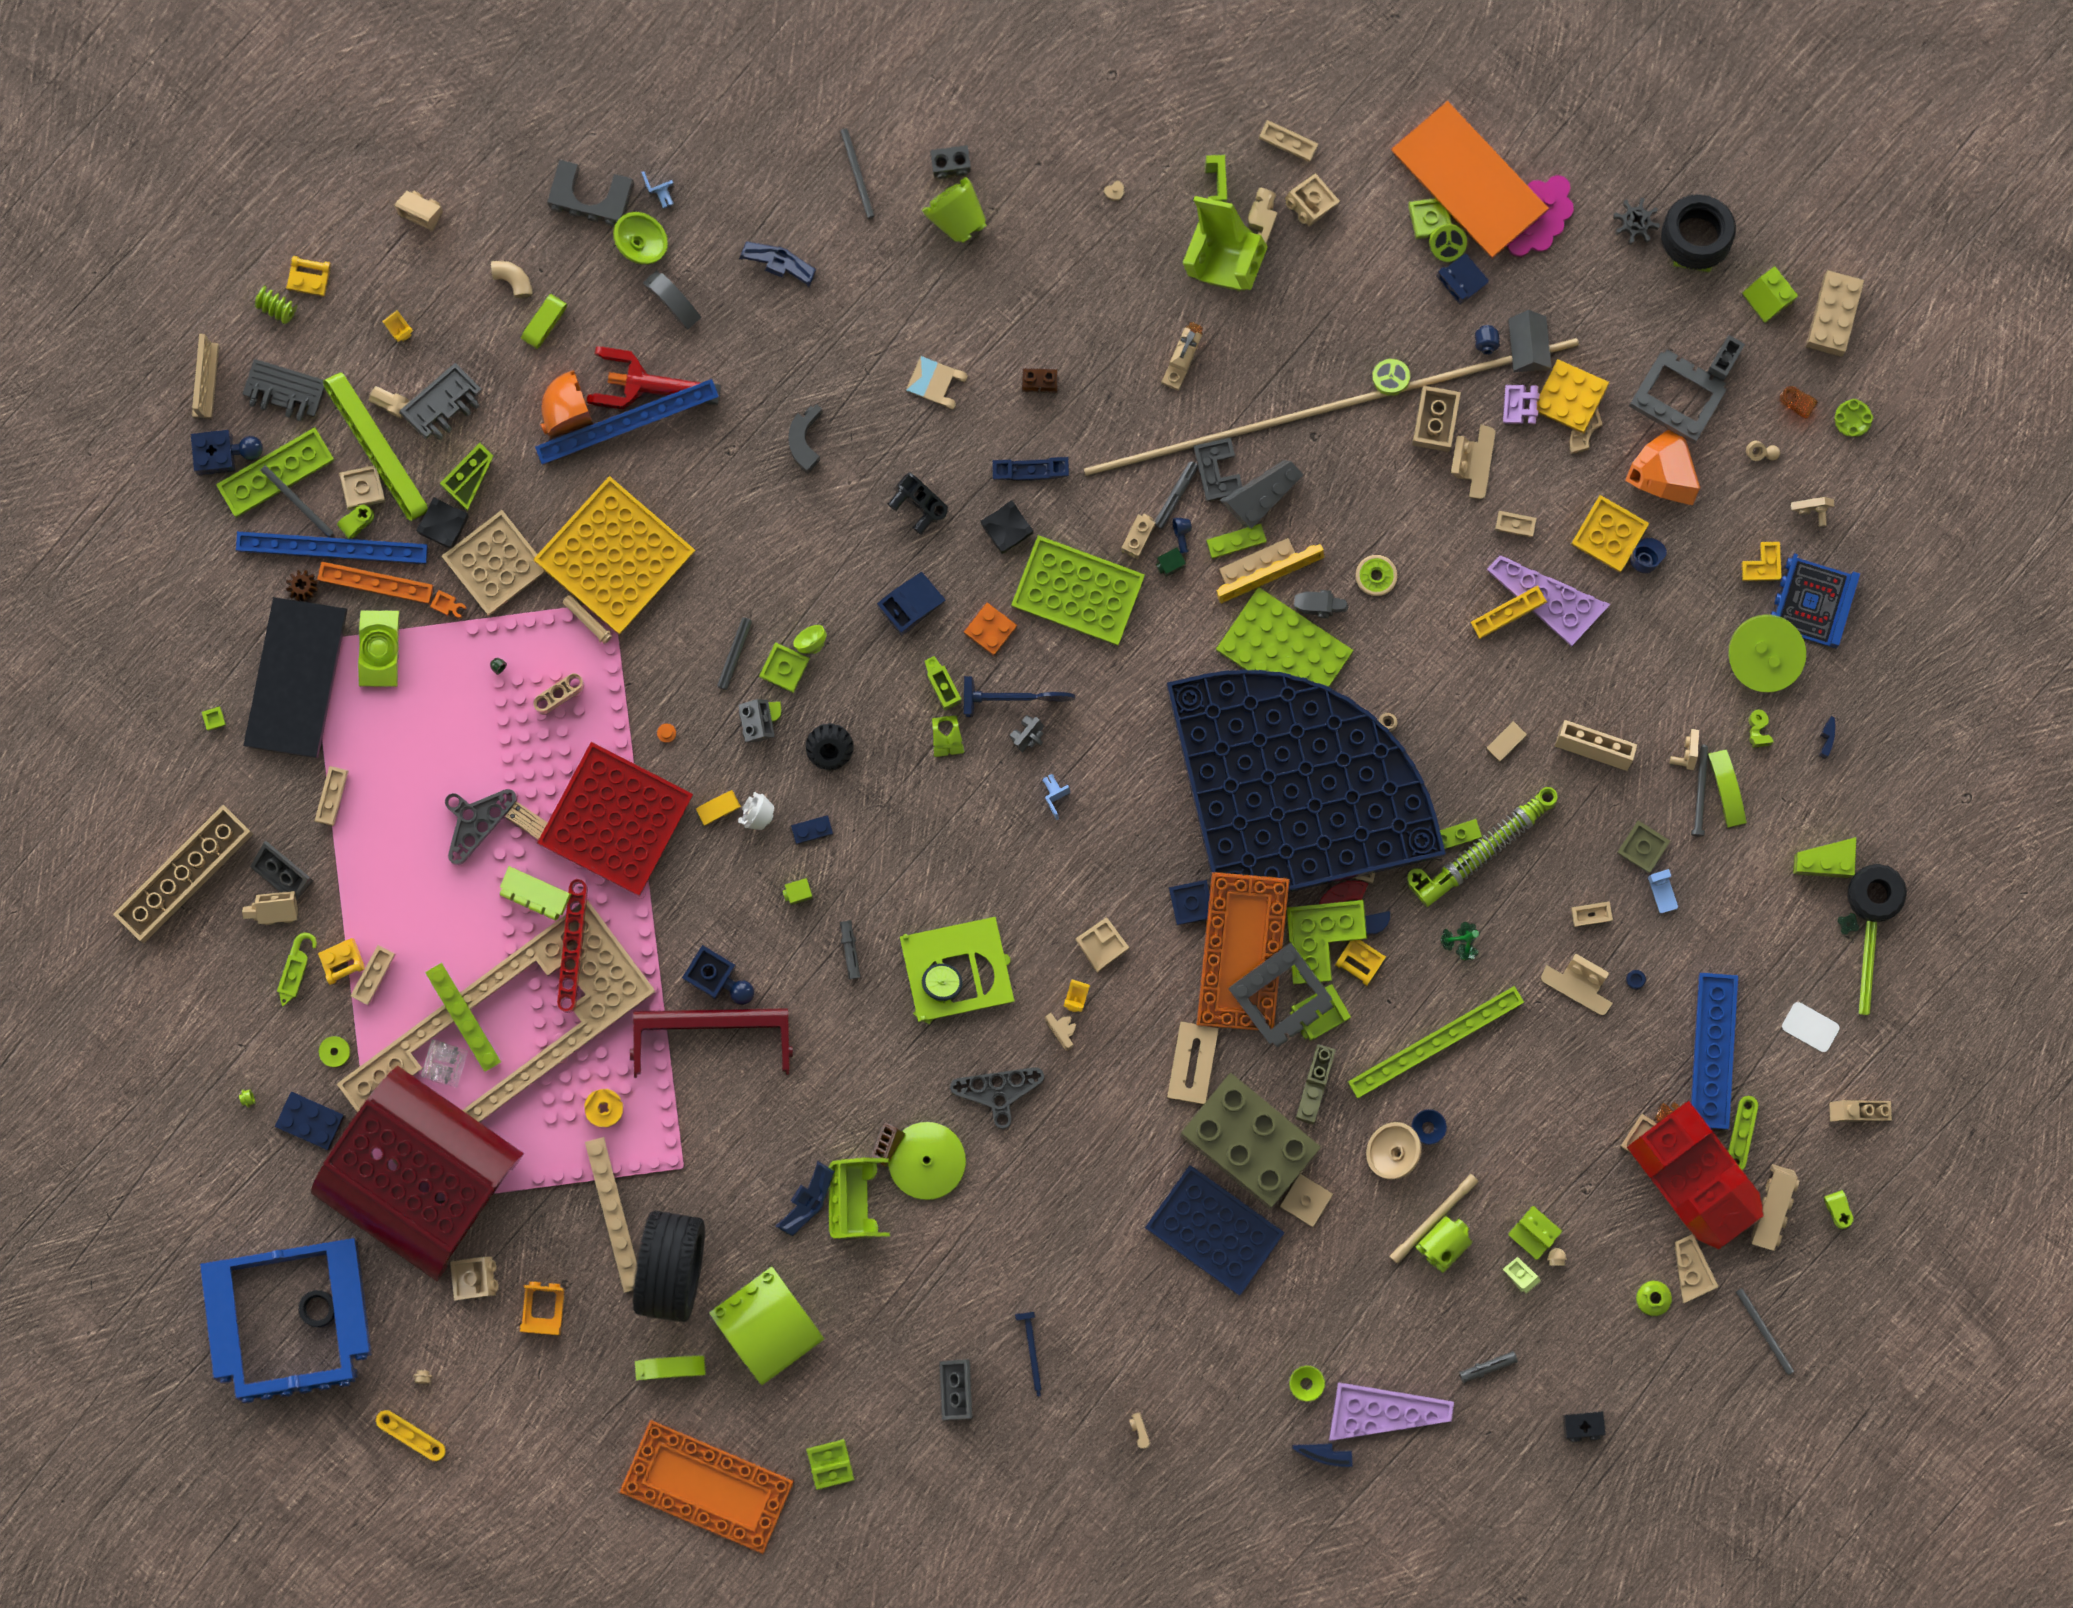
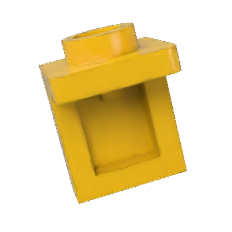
[382,310,413,342]
[1064,980,1090,1012]

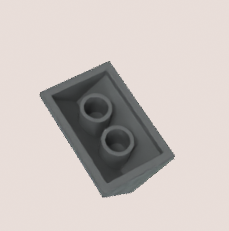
[1508,310,1551,372]
[250,841,314,901]
[940,1359,973,1420]

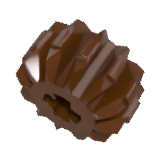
[286,570,318,602]

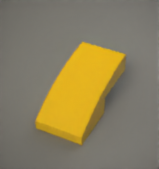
[696,790,741,826]

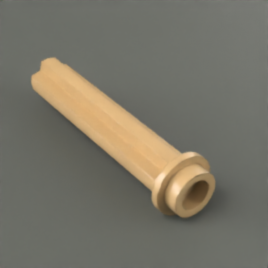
[563,595,612,644]

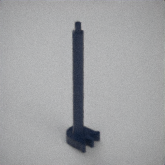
[1015,1312,1041,1396]

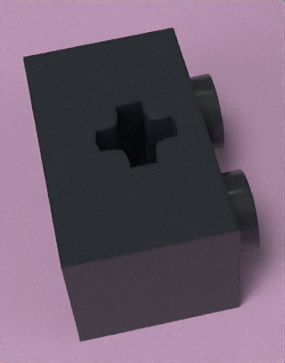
[1563,1412,1606,1442]

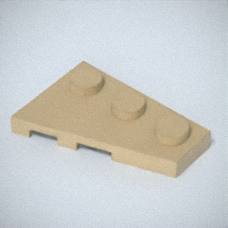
[1674,1234,1719,1303]

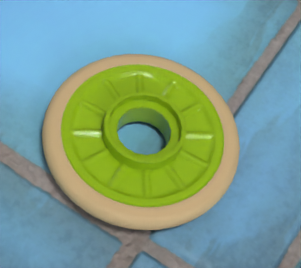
[1356,555,1397,596]

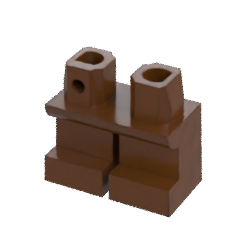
[1022,368,1058,393]

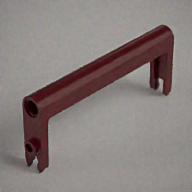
[630,1008,793,1078]

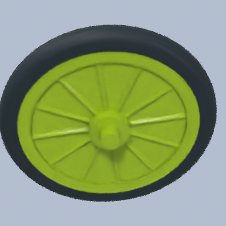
[922,964,963,1001]

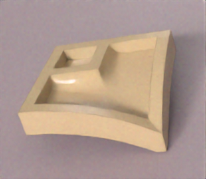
[1075,917,1129,973]

